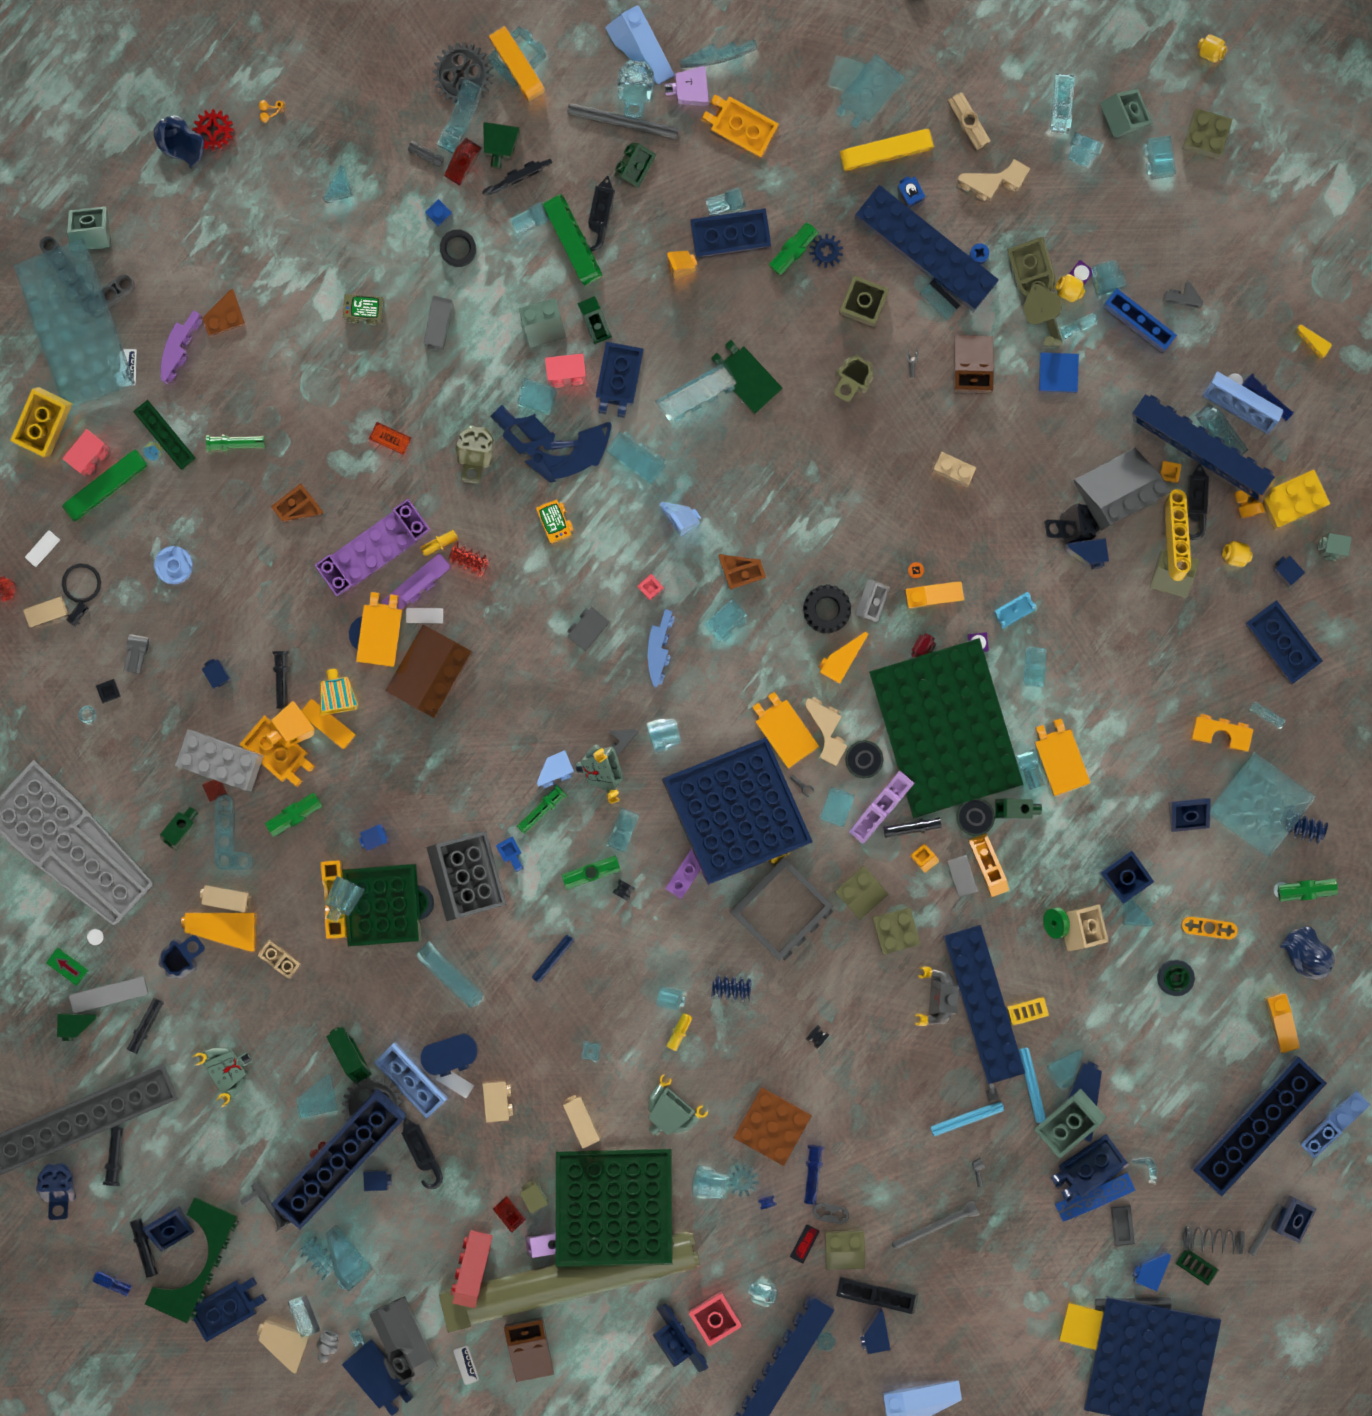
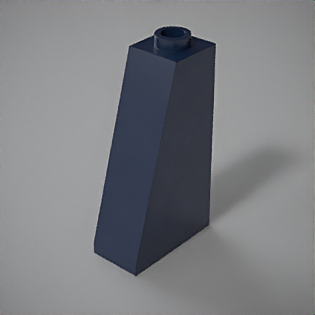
[1064,1061,1102,1143]

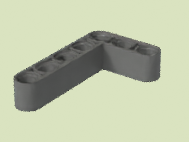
[39,236,135,317]

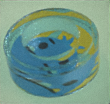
[143,441,163,461]

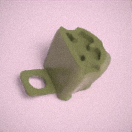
[834,355,874,402]
[455,425,494,484]

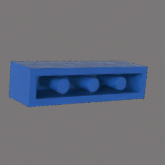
[1103,288,1177,353]

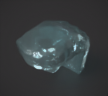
[1132,1157,1158,1184]

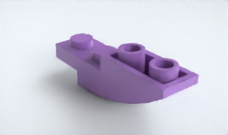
[161,310,202,385]

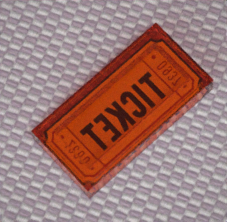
[369,422,412,455]

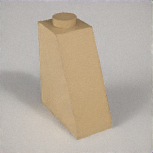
[199,885,252,912]
[563,1095,601,1149]
[257,1320,310,1374]

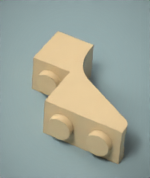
[957,159,1030,202]
[805,697,847,767]

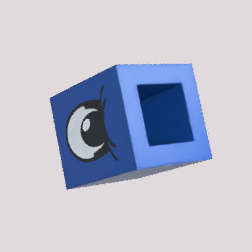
[897,176,926,208]

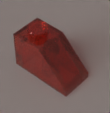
[444,138,482,186]

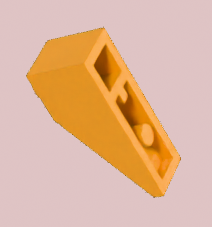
[667,251,697,280]
[904,581,964,610]
[819,632,869,684]
[969,833,1009,897]
[1264,993,1300,1054]

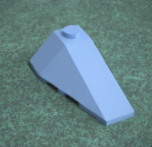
[605,5,675,85]
[659,502,701,537]
[882,1380,962,1416]

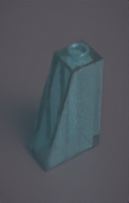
[416,941,484,1008]

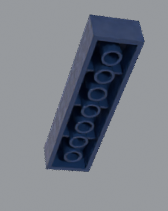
[855,185,999,313]
[1132,394,1275,503]
[943,925,1025,1085]
[1191,1056,1327,1196]
[271,1088,406,1230]
[734,1294,835,1416]

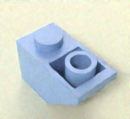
[537,750,574,789]

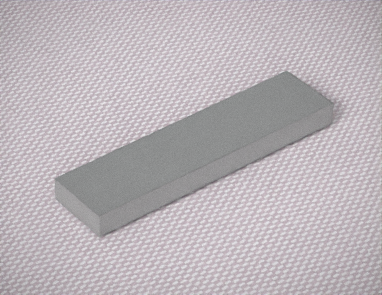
[69,976,149,1014]

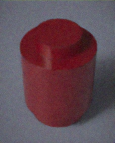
[911,633,937,657]

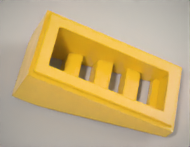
[1295,325,1332,359]
[1007,997,1049,1026]

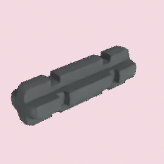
[408,141,444,167]

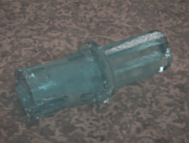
[1060,313,1098,339]

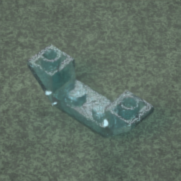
[436,79,482,153]

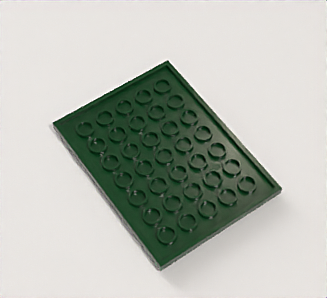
[869,638,1024,818]

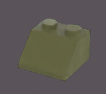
[1150,549,1200,598]
[834,866,889,920]
[825,1230,865,1270]

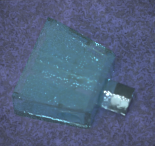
[325,876,365,923]

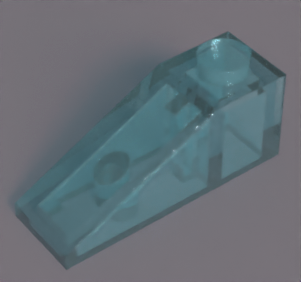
[1050,73,1075,134]
[1195,403,1249,455]

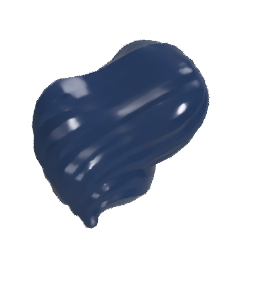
[153,115,205,169]
[1280,926,1335,980]

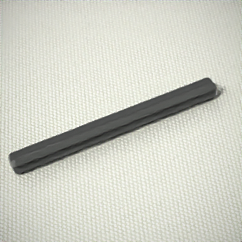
[567,103,679,139]

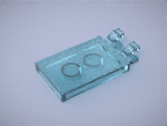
[836,54,905,129]

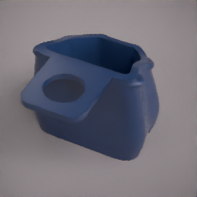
[158,935,205,978]
[36,1164,76,1221]

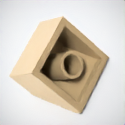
[1064,904,1109,952]

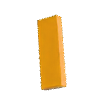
[301,698,356,749]

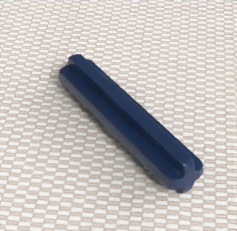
[532,934,574,983]

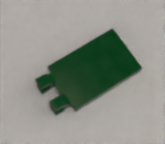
[711,340,783,415]

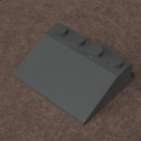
[1073,448,1171,530]
[426,831,506,921]

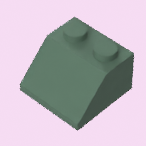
[1100,89,1153,138]
[67,206,110,251]
[519,298,567,348]

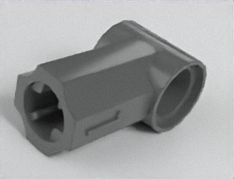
[123,634,149,674]

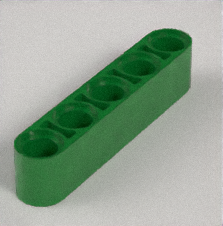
[543,194,602,286]
[62,449,148,522]

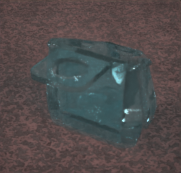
[617,60,654,118]

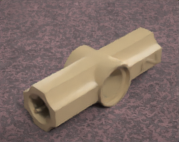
[948,92,991,150]

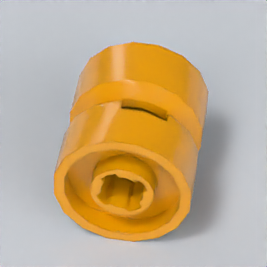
[1234,490,1265,518]

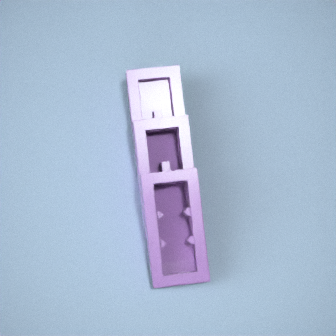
[849,771,914,844]

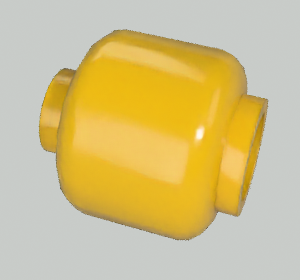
[1197,35,1227,63]
[1055,274,1085,302]
[1222,541,1253,567]

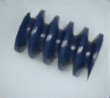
[1285,811,1328,845]
[711,975,752,1002]

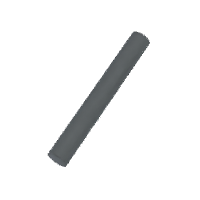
[1248,1203,1284,1257]

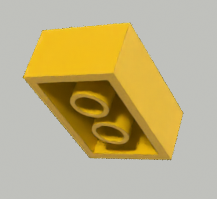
[10,387,73,457]
[1263,469,1330,530]

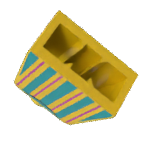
[320,669,358,716]

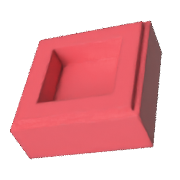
[637,574,664,600]

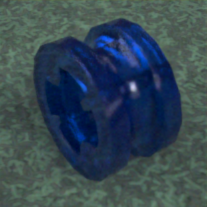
[758,1195,777,1210]

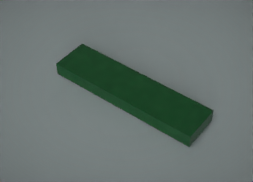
[133,399,197,470]

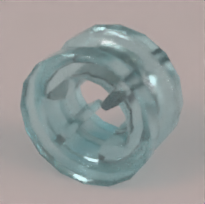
[78,706,97,724]
[349,1328,365,1348]

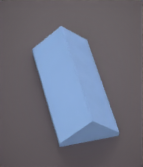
[1202,371,1283,434]
[374,1042,448,1119]

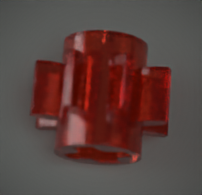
[0,576,16,601]

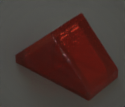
[493,1196,527,1233]

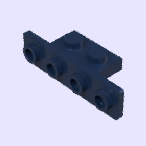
[653,1303,709,1372]

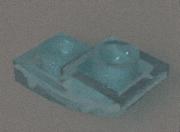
[607,808,640,852]

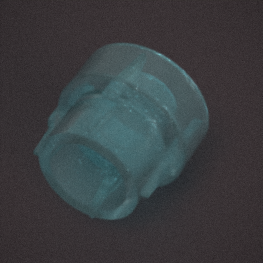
[1068,132,1105,168]
[1091,260,1127,296]
[646,719,681,754]
[692,1165,728,1199]

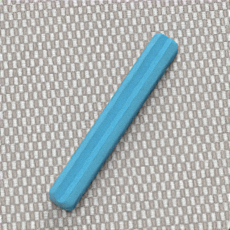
[1019,1047,1046,1123]
[931,1101,1004,1136]

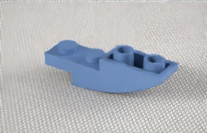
[648,609,675,688]
[1301,1090,1370,1159]

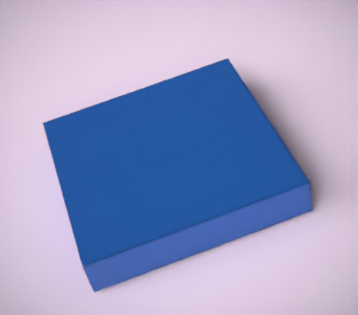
[1039,352,1079,393]

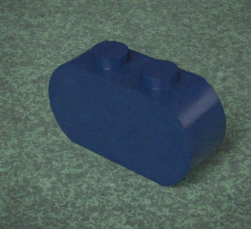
[420,1033,478,1077]

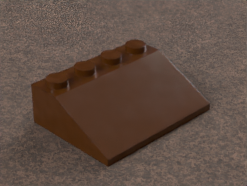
[385,625,473,719]

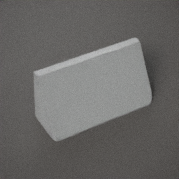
[855,580,890,623]
[947,855,978,897]

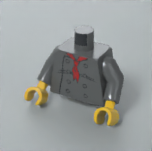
[915,967,959,1026]

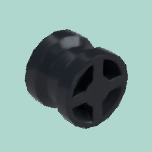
[612,879,636,902]
[806,1025,829,1049]

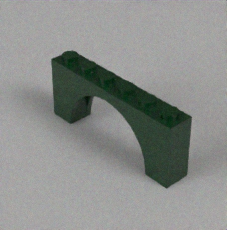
[145,1197,239,1324]

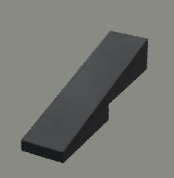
[836,1277,919,1314]

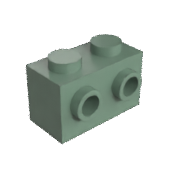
[1318,533,1352,561]

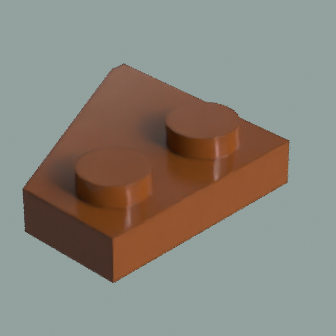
[203,289,245,337]
[271,483,324,522]
[718,554,766,590]

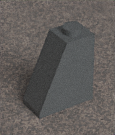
[424,296,454,352]

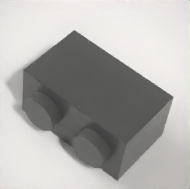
[567,607,610,652]

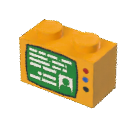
[536,499,574,545]

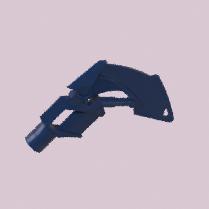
[490,405,612,483]

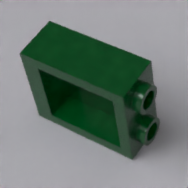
[326,1027,373,1084]

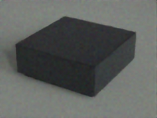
[96,679,121,704]

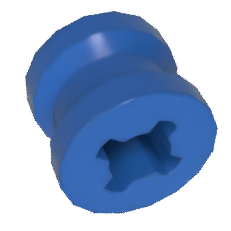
[969,243,989,264]

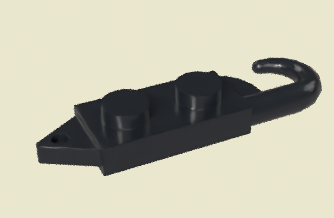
[482,159,553,196]
[584,176,615,251]
[1187,464,1209,540]
[401,1117,443,1190]

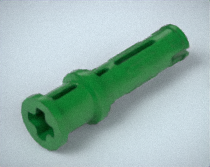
[206,435,265,452]
[517,784,568,834]

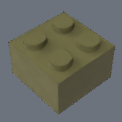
[1182,108,1233,160]
[839,275,889,328]
[872,907,921,955]

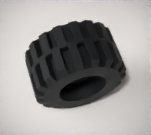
[803,584,851,634]

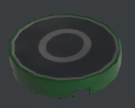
[845,740,884,779]
[956,798,995,836]

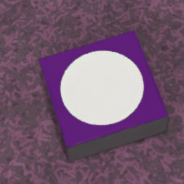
[1069,260,1095,285]
[967,632,989,652]

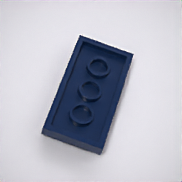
[690,208,771,258]
[1245,600,1323,685]

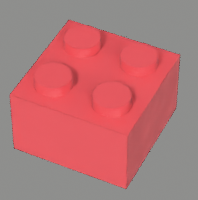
[545,353,587,388]
[62,429,110,477]
[689,1291,742,1347]

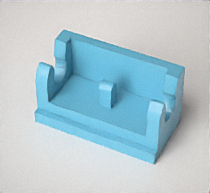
[993,592,1036,629]

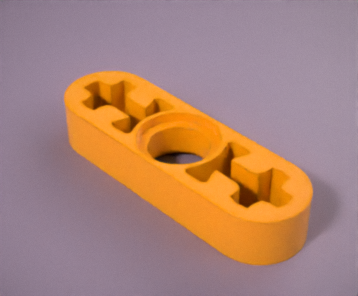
[1181,917,1238,939]

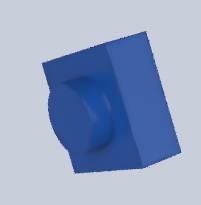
[425,199,452,227]

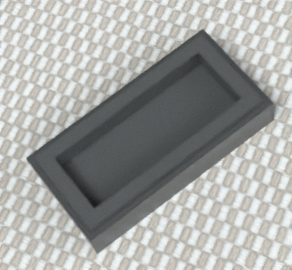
[1111,1205,1135,1246]

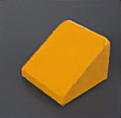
[910,843,939,873]

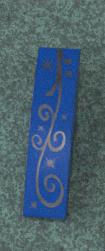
[1055,1172,1136,1222]

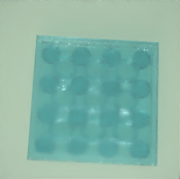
[1210,752,1316,858]

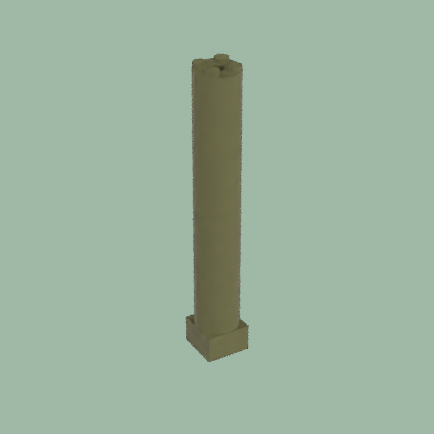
[439,1231,700,1333]

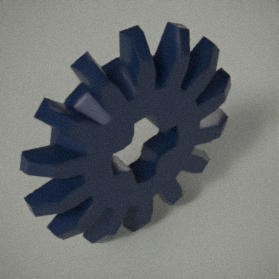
[809,234,843,268]

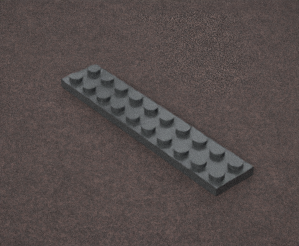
[0,1063,179,1175]

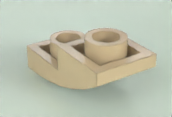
[23,596,68,628]
[257,939,300,979]

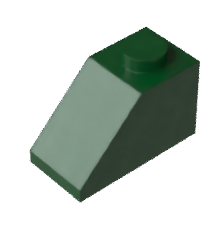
[577,296,612,344]
[57,1013,99,1041]

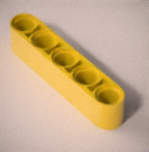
[839,129,934,171]
[1164,489,1191,581]

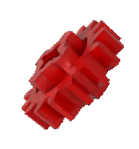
[192,109,235,152]

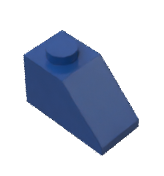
[358,824,390,851]
[1132,1252,1172,1291]

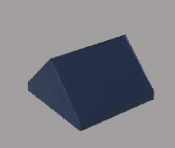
[1168,798,1211,832]
[1273,1195,1316,1243]
[143,1206,194,1252]

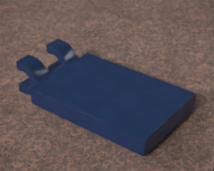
[595,342,644,418]
[1051,1134,1129,1203]
[194,1277,267,1342]
[342,1339,414,1416]

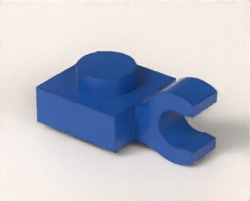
[496,836,523,872]

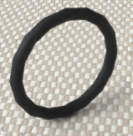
[62,563,101,603]

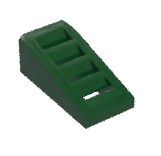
[1176,1250,1219,1286]

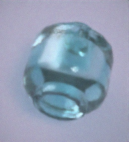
[748,1279,778,1307]

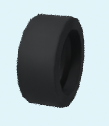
[440,229,476,267]

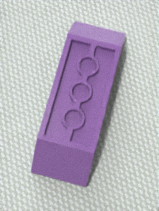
[314,499,430,596]

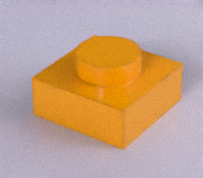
[1160,461,1182,484]

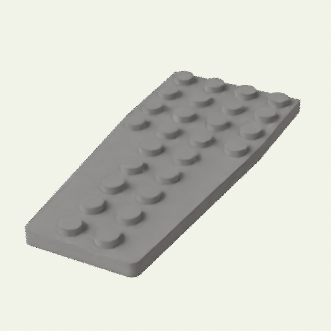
[0,760,153,925]

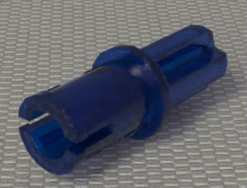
[93,1272,132,1297]

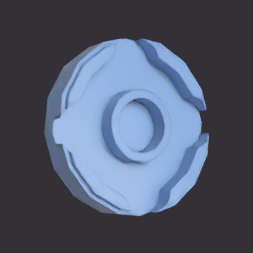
[154,546,193,584]

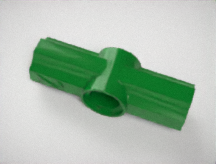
[769,222,819,276]
[265,793,323,837]
[561,855,621,890]
[1277,879,1338,902]

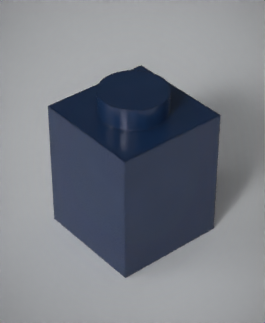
[1273,556,1305,587]
[202,658,232,690]
[363,1170,392,1191]

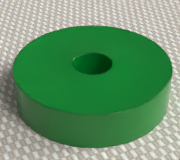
[1043,907,1070,939]

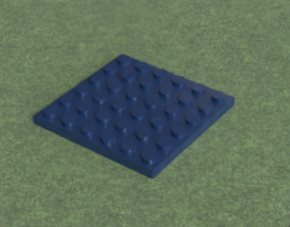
[662,737,813,885]
[1084,1296,1221,1416]

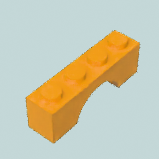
[321,860,347,939]

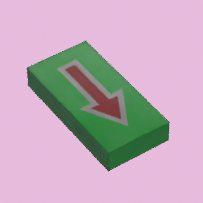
[46,947,89,986]

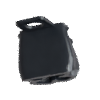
[1044,503,1102,544]

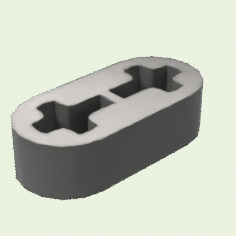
[813,1202,849,1224]

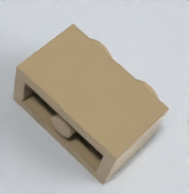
[932,452,976,487]
[483,1081,513,1122]

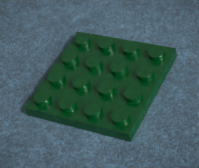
[342,864,422,947]

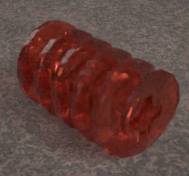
[448,541,491,578]

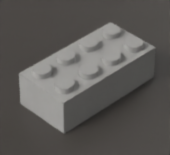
[175,729,264,792]

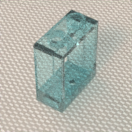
[487,26,547,88]

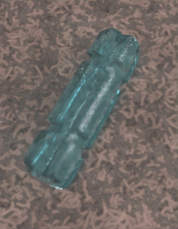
[1250,702,1286,728]

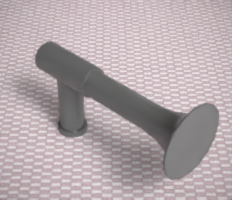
[240,1181,291,1233]

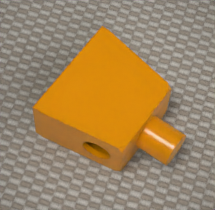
[265,701,315,748]

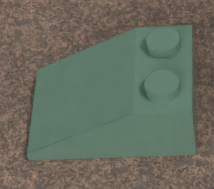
[1034,1089,1107,1159]

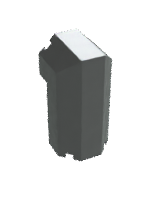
[369,1296,438,1385]

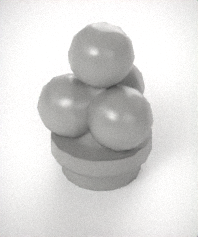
[317,1331,339,1363]

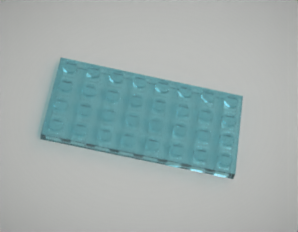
[13,239,135,408]

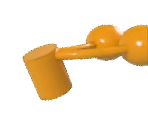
[259,100,285,122]

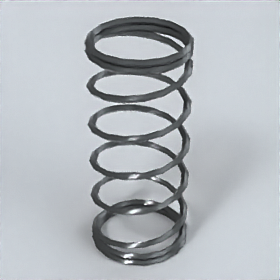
[1183,1226,1245,1256]

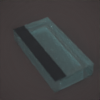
[920,280,961,320]
[288,1295,320,1338]

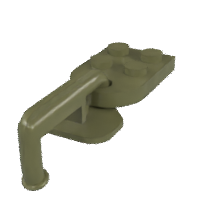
[1007,237,1063,347]

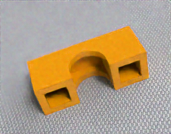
[1190,714,1253,752]

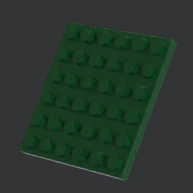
[555,1149,673,1268]

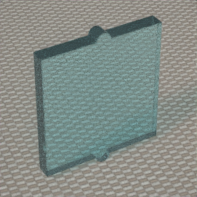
[827,55,868,95]

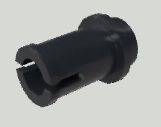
[66,601,89,627]

